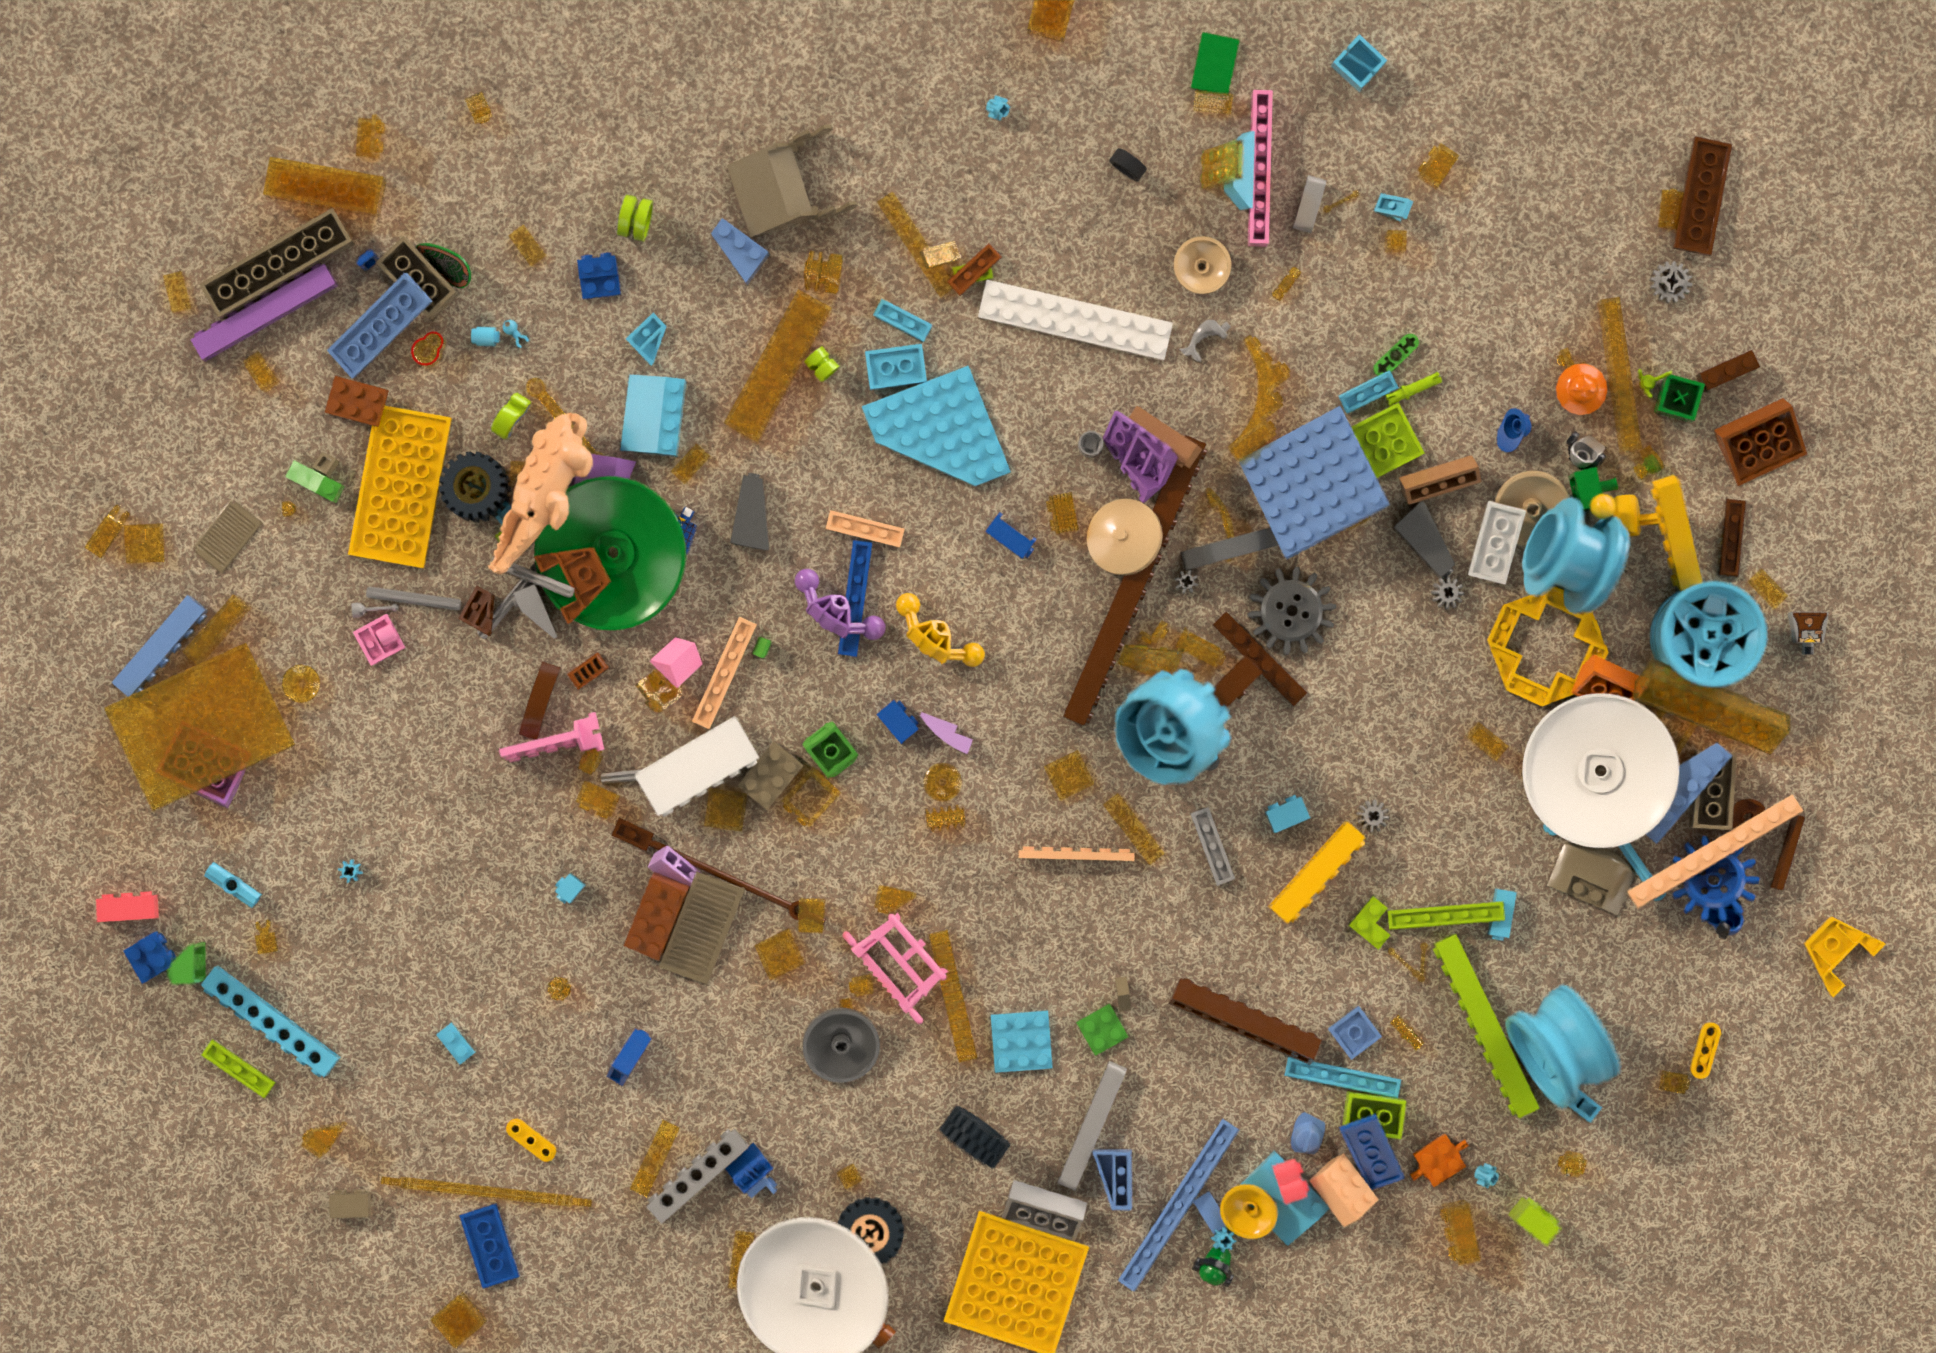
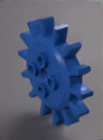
[1672,835,1759,923]

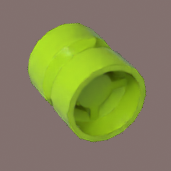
[804,346,840,383]

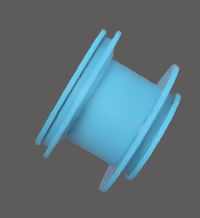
[1522,498,1629,614]

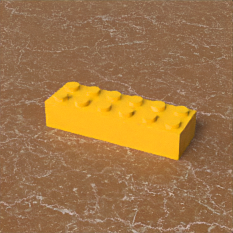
[1268,821,1366,924]

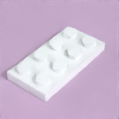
[1468,501,1526,584]

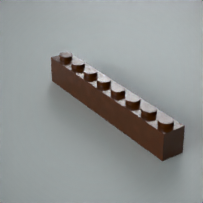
[1169,978,1322,1065]

